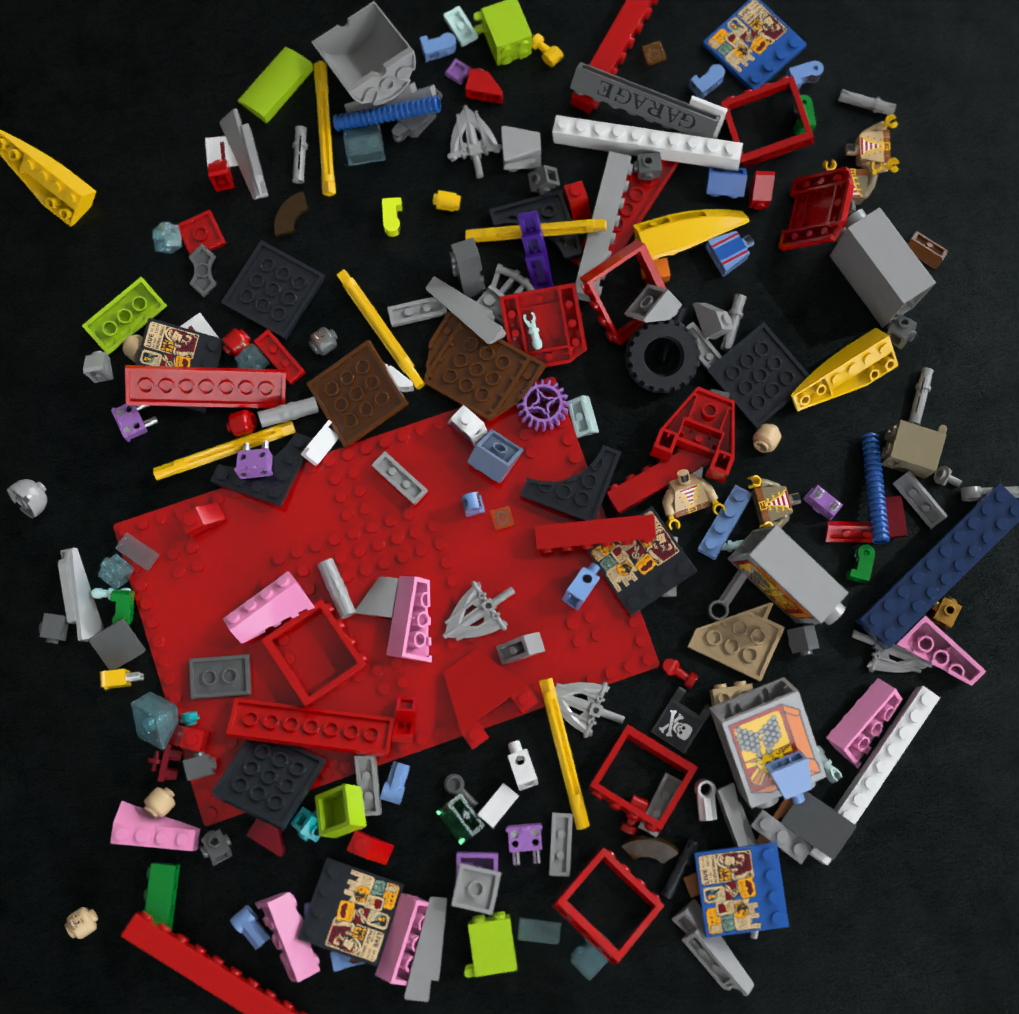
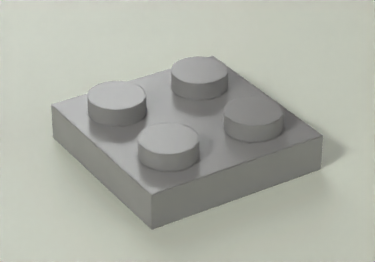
[451,863,501,915]

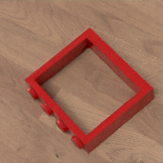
[721,76,814,168]
[580,240,666,345]
[261,599,368,707]
[589,724,698,833]
[552,848,664,965]

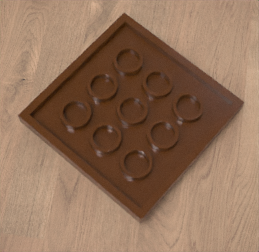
[306,340,409,448]

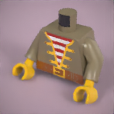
[823,160,883,214]
[748,475,801,528]

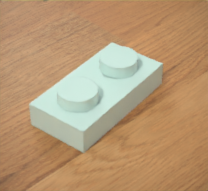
[443,6,478,47]

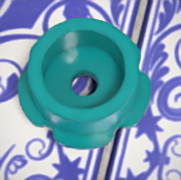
[180,711,200,726]

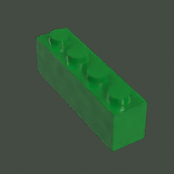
[140,862,180,949]

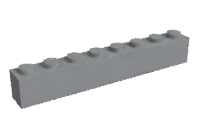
[576,151,634,302]

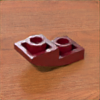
[885,496,907,539]

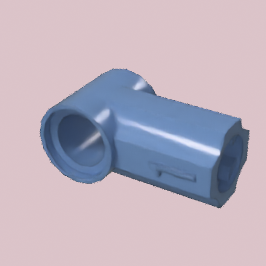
[380,761,410,805]
[230,905,270,950]

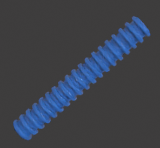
[333,95,441,131]
[861,433,890,544]

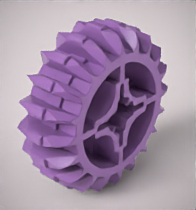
[517,379,569,431]

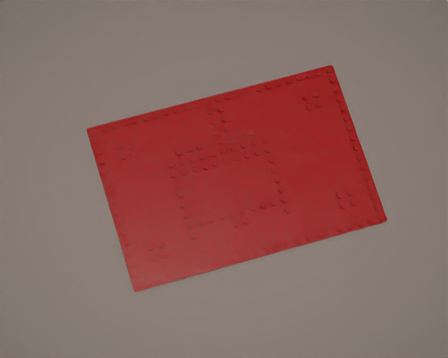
[114,377,660,826]

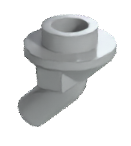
[934,466,962,487]

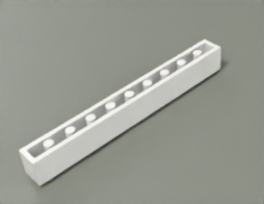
[552,115,743,171]
[809,686,940,865]

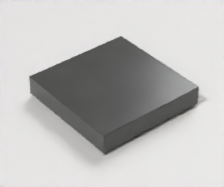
[88,618,146,671]

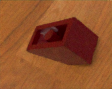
[246,819,286,857]

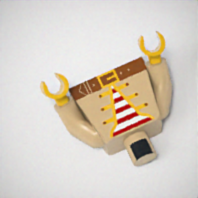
[845,114,899,174]
[662,469,725,530]

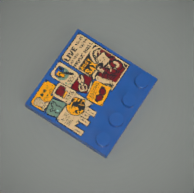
[703,0,807,90]
[694,842,789,938]

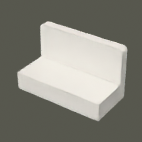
[301,420,339,466]
[478,783,519,827]

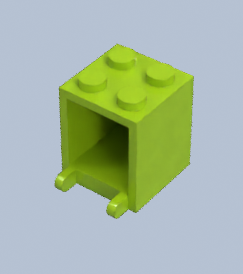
[474,0,532,66]
[464,911,517,977]

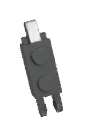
[392,88,442,143]

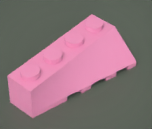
[223,571,315,644]
[386,576,432,662]
[897,614,986,686]
[826,678,902,769]
[111,801,200,851]
[255,892,320,982]
[375,893,429,986]

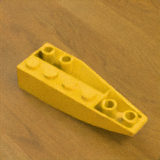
[0,130,96,227]
[633,209,749,261]
[791,328,898,411]

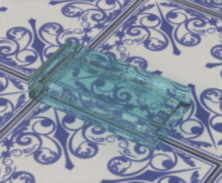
[115,532,160,571]
[518,918,561,944]

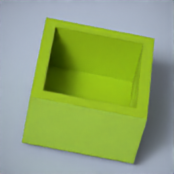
[315,784,367,838]

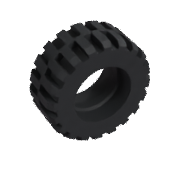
[625,319,701,393]

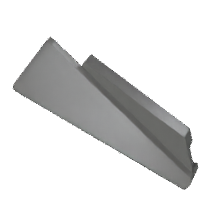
[344,82,436,113]
[220,108,269,200]
[426,276,506,344]
[58,548,104,642]
[715,783,757,847]
[404,897,447,1002]
[672,899,754,996]

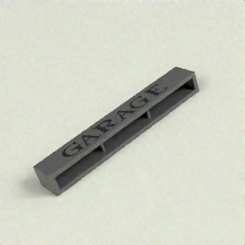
[570,62,721,138]

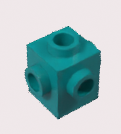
[291,807,321,842]

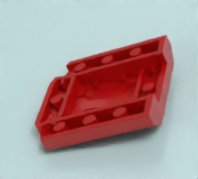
[778,167,854,251]
[499,282,587,367]

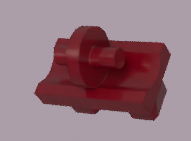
[147,744,183,782]

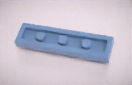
[698,485,753,560]

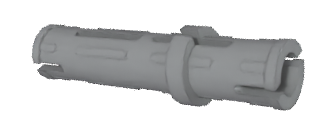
[839,89,897,115]
[292,126,308,184]
[720,294,746,352]
[908,367,934,426]

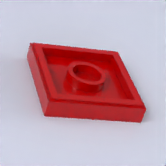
[176,210,226,255]

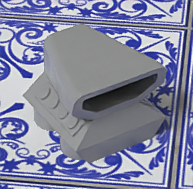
[501,126,541,172]

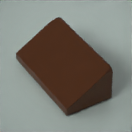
[908,231,948,269]

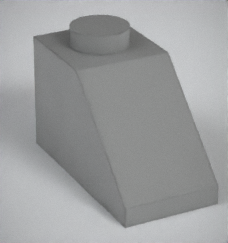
[693,302,733,339]
[83,351,114,383]
[496,632,545,665]

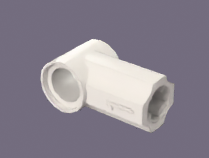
[694,779,717,821]

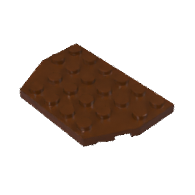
[424,310,546,421]

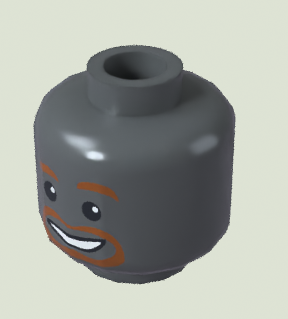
[308,327,338,356]

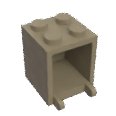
[880,420,947,479]

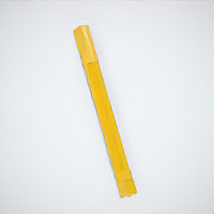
[314,61,336,197]
[466,219,607,242]
[337,269,425,390]
[153,420,296,481]
[539,678,590,830]

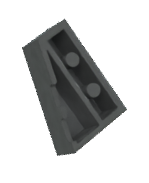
[449,238,486,298]

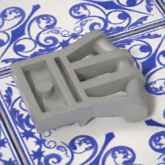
[477,263,534,327]

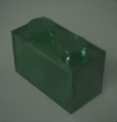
[437,793,485,844]

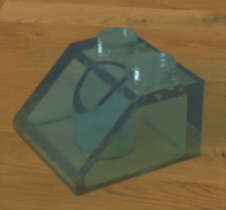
[343,124,386,166]
[131,692,179,750]

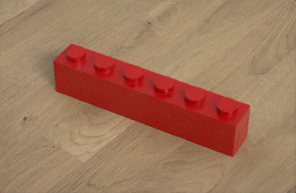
[605,448,711,516]
[534,514,657,553]

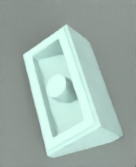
[567,395,599,438]

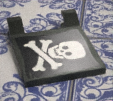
[651,687,712,754]

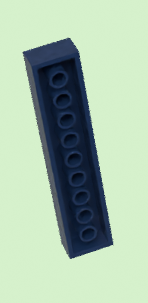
[855,483,1019,650]

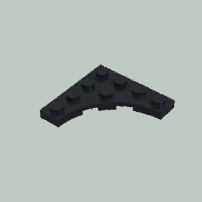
[489,190,583,262]
[210,432,313,508]
[520,445,621,521]

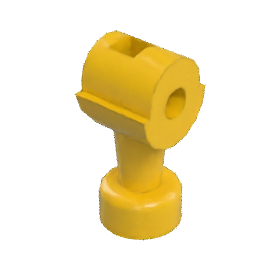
[532,33,564,67]

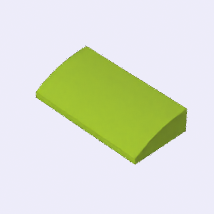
[238,47,314,124]
[82,277,167,355]

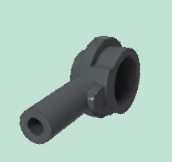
[444,774,478,809]

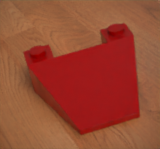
[650,387,735,483]
[443,649,539,749]

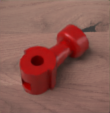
[661,659,698,689]
[620,794,649,836]

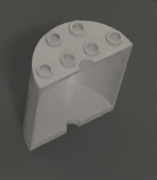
[312,1,416,105]

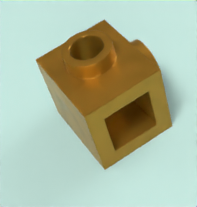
[929,596,962,629]

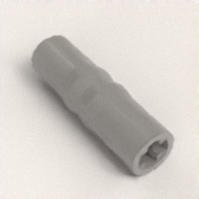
[258,397,318,428]
[317,558,356,619]

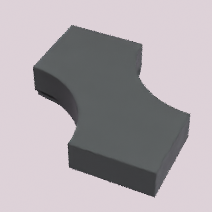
[189,244,217,298]

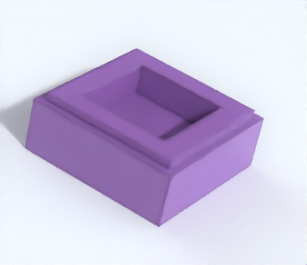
[445,58,470,85]

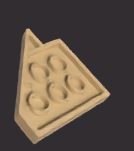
[687,602,785,682]

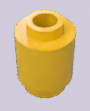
[433,190,461,212]

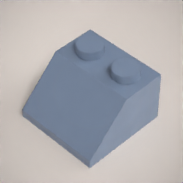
[467,429,524,483]

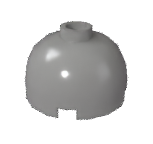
[7,479,47,518]

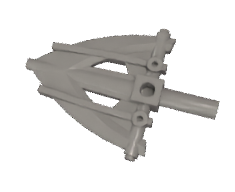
[447,105,502,178]
[443,581,516,641]
[851,630,933,673]
[555,681,624,738]

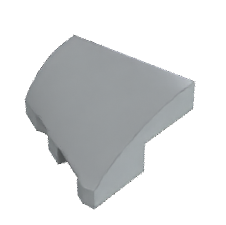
[355,577,399,618]

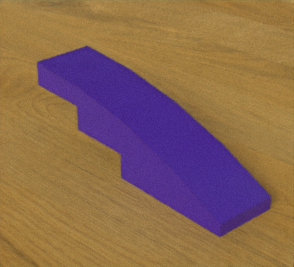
[518,210,553,290]

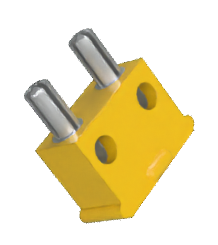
[100,669,144,690]

